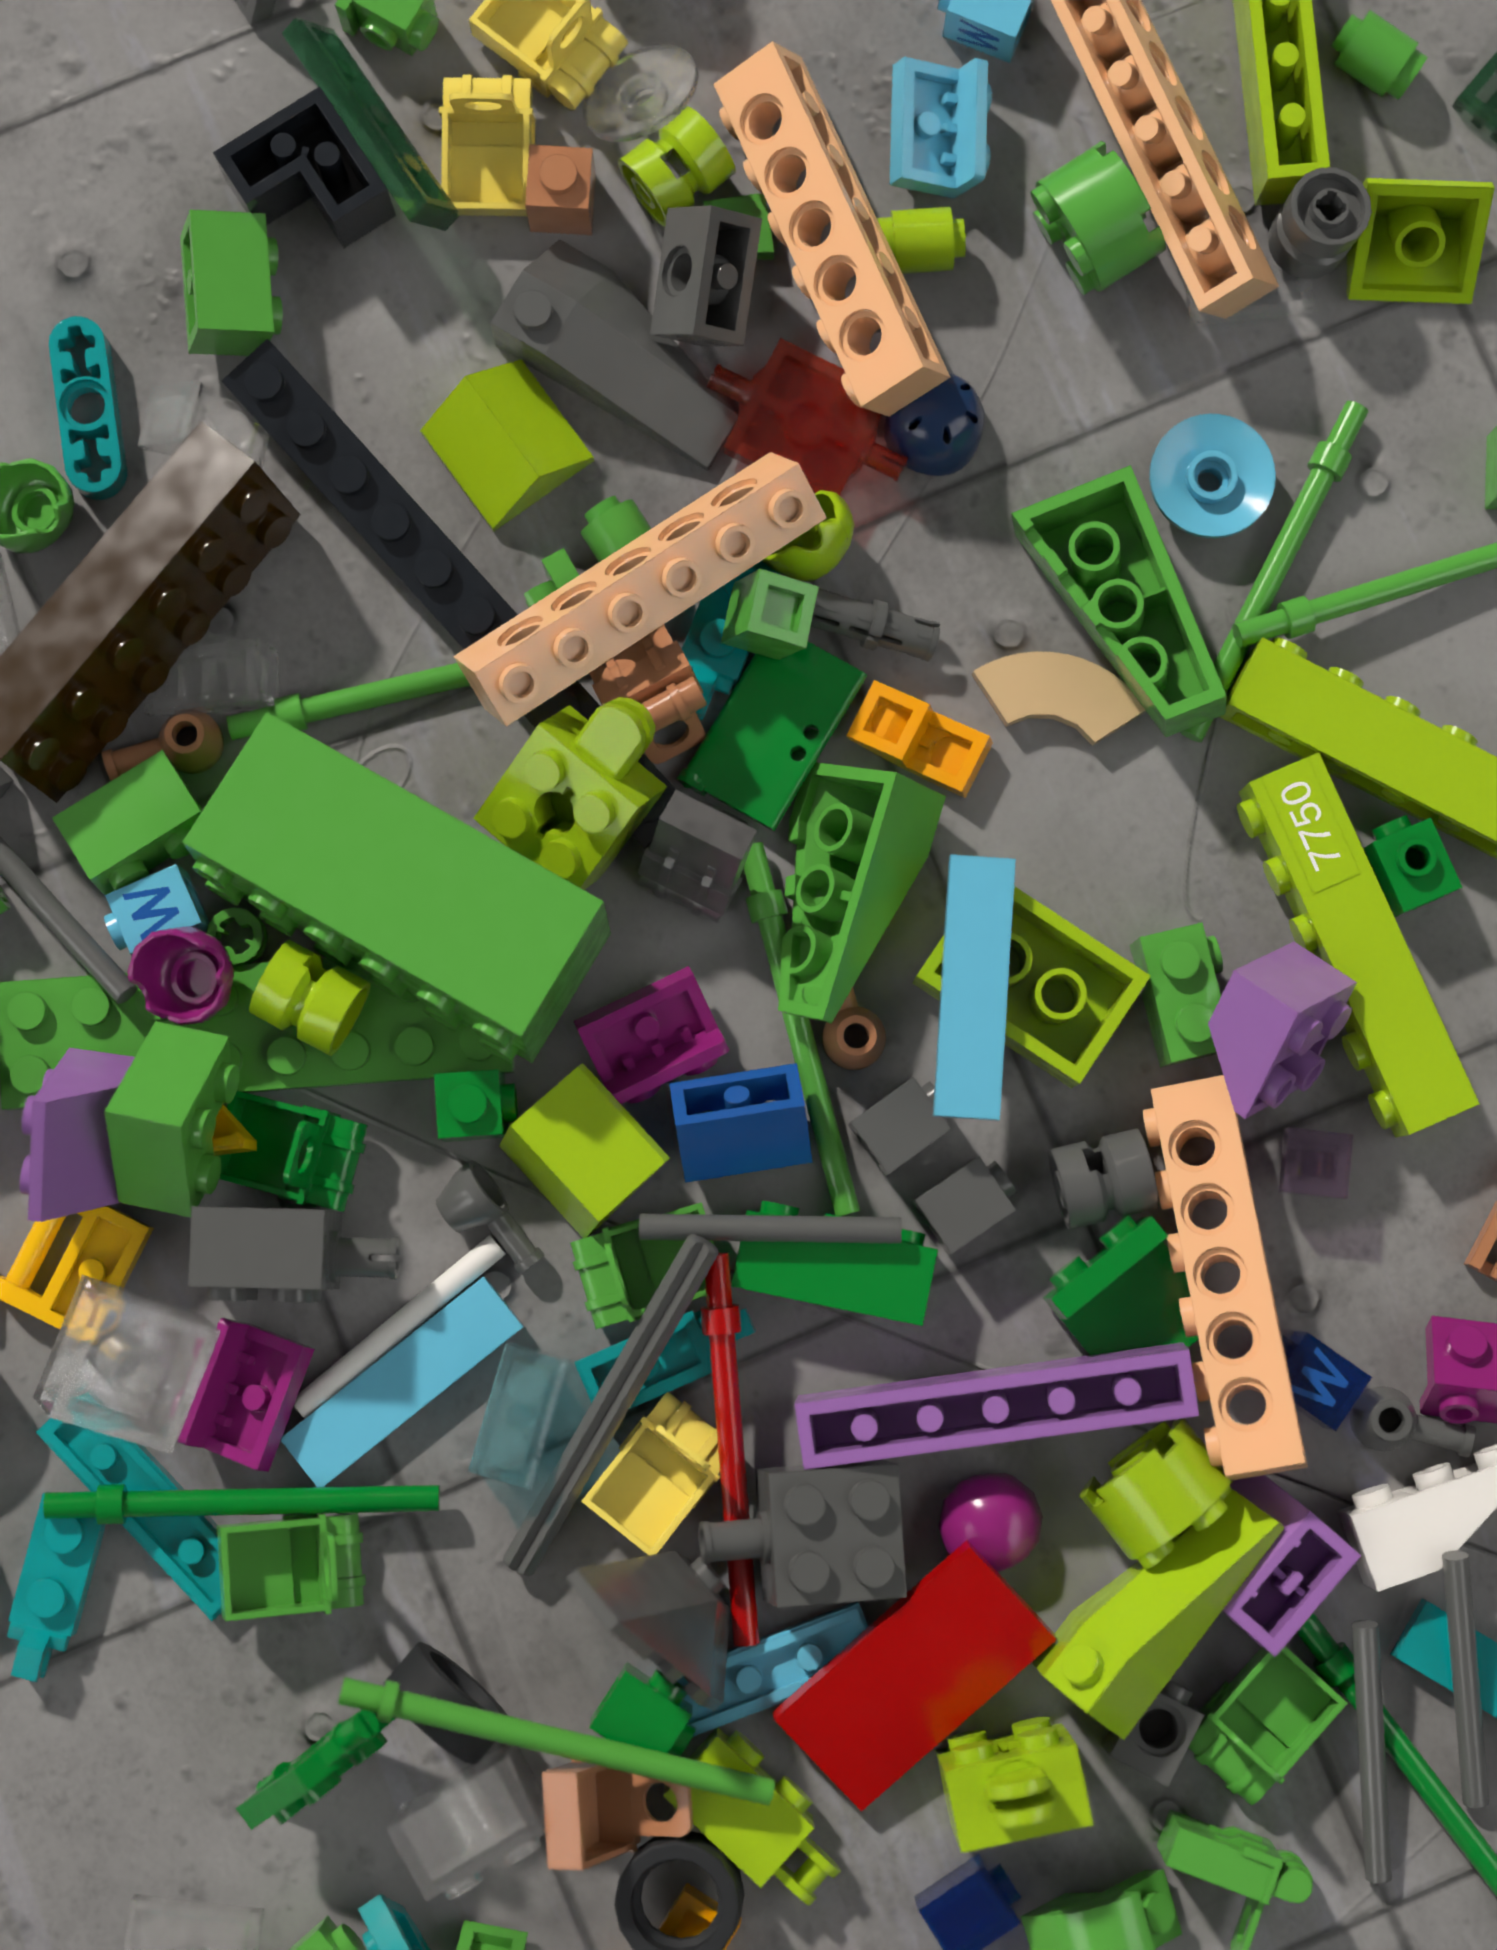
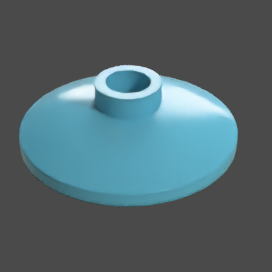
[1149,414,1276,538]

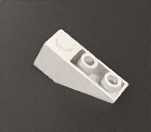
[1338,1444,1497,1592]

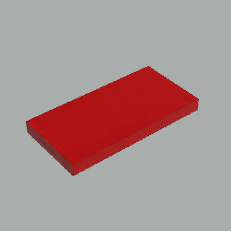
[773,1540,1057,1812]

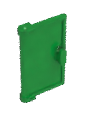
[676,641,868,831]

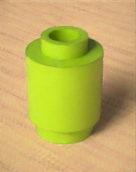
[877,207,966,274]

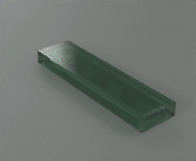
[282,18,460,231]

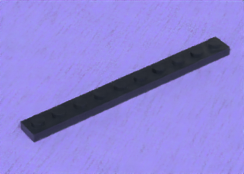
[222,338,676,850]

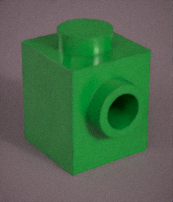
[1363,815,1463,918]
[434,1069,518,1142]
[589,1662,696,1756]

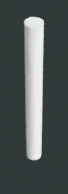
[294,1235,506,1418]

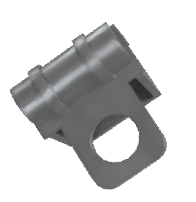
[638,790,758,923]

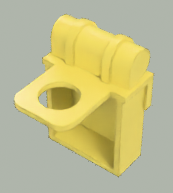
[469,0,628,110]
[439,74,536,216]
[581,1392,720,1556]

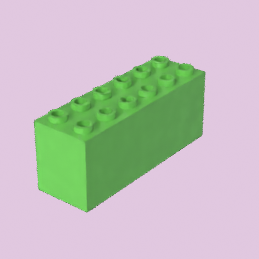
[182,712,611,1063]

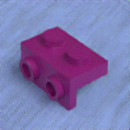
[574,966,730,1104]
[1419,1316,1497,1424]
[175,1318,315,1472]

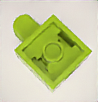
[473,697,667,890]
[935,1717,1094,1853]

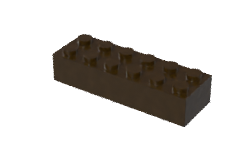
[0,421,301,803]

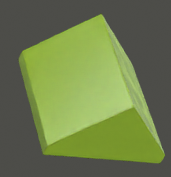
[1346,178,1495,304]
[420,359,595,532]
[499,1063,670,1238]

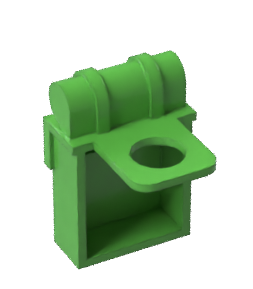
[570,1202,715,1329]
[217,1513,366,1621]
[1188,1646,1348,1805]
[1157,1809,1313,1950]

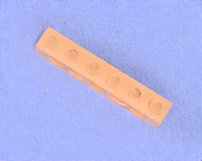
[1051,0,1279,319]
[713,41,950,416]
[453,452,827,727]
[1143,1075,1308,1480]

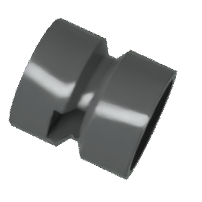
[1268,167,1372,279]
[1048,1128,1159,1230]

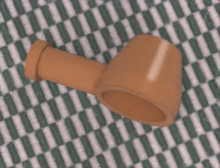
[102,710,224,781]
[822,987,886,1070]

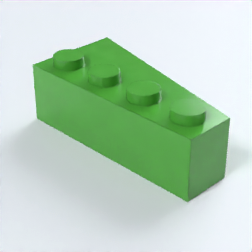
[1011,465,1227,737]

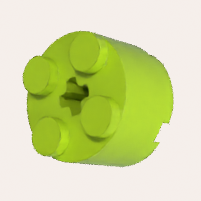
[1079,1418,1232,1569]

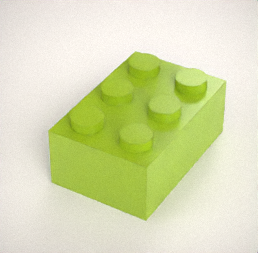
[912,886,1151,1088]

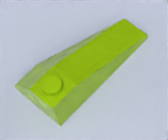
[1032,1489,1285,1740]

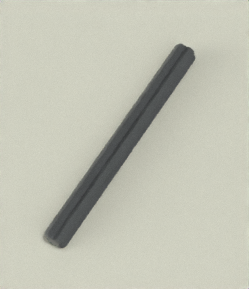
[503,1234,718,1577]

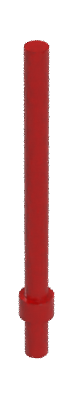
[700,1253,760,1647]

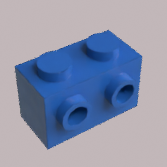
[669,1063,813,1183]

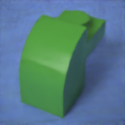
[1021,1869,1182,1950]

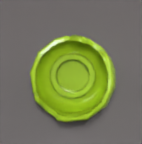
[762,490,855,582]

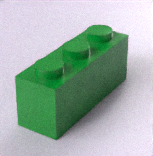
[731,1200,938,1326]

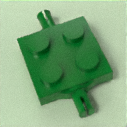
[235,1710,396,1830]

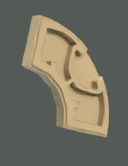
[972,651,1146,746]

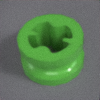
[207,907,268,965]

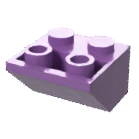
[1208,942,1357,1119]
[20,1048,135,1222]
[1221,1475,1361,1657]

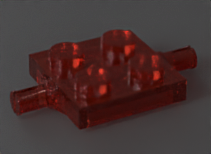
[707,338,909,497]

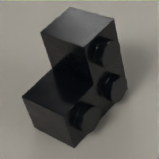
[213,86,396,248]

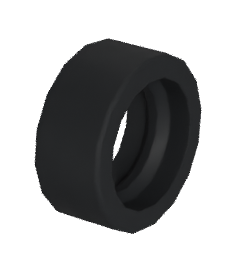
[383,1642,507,1765]
[614,1831,745,1950]

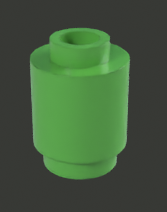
[1330,10,1428,100]
[580,495,652,562]

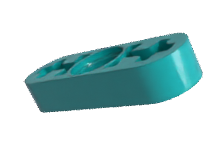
[48,316,128,500]

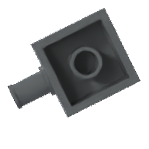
[188,1206,400,1303]
[699,1460,907,1608]

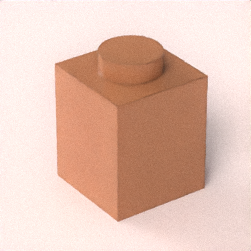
[525,144,596,235]

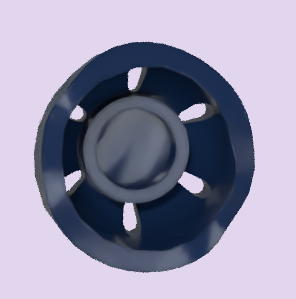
[884,373,984,476]

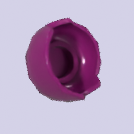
[127,926,234,1026]
[938,1473,1043,1572]

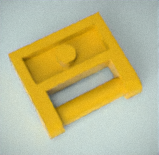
[0,1206,154,1344]

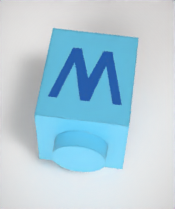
[937,0,1035,63]
[104,864,210,954]

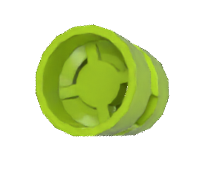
[618,106,736,227]
[249,940,371,1056]

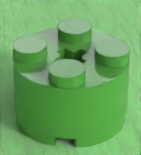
[1030,141,1166,295]

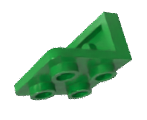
[1043,1215,1199,1355]

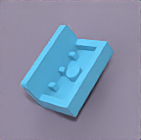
[890,57,992,199]

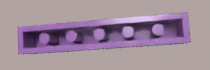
[794,1342,1199,1470]

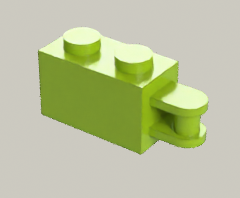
[663,1727,841,1906]

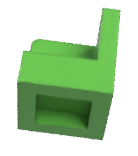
[721,569,819,660]

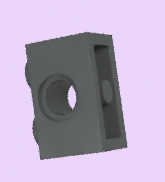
[650,205,762,346]

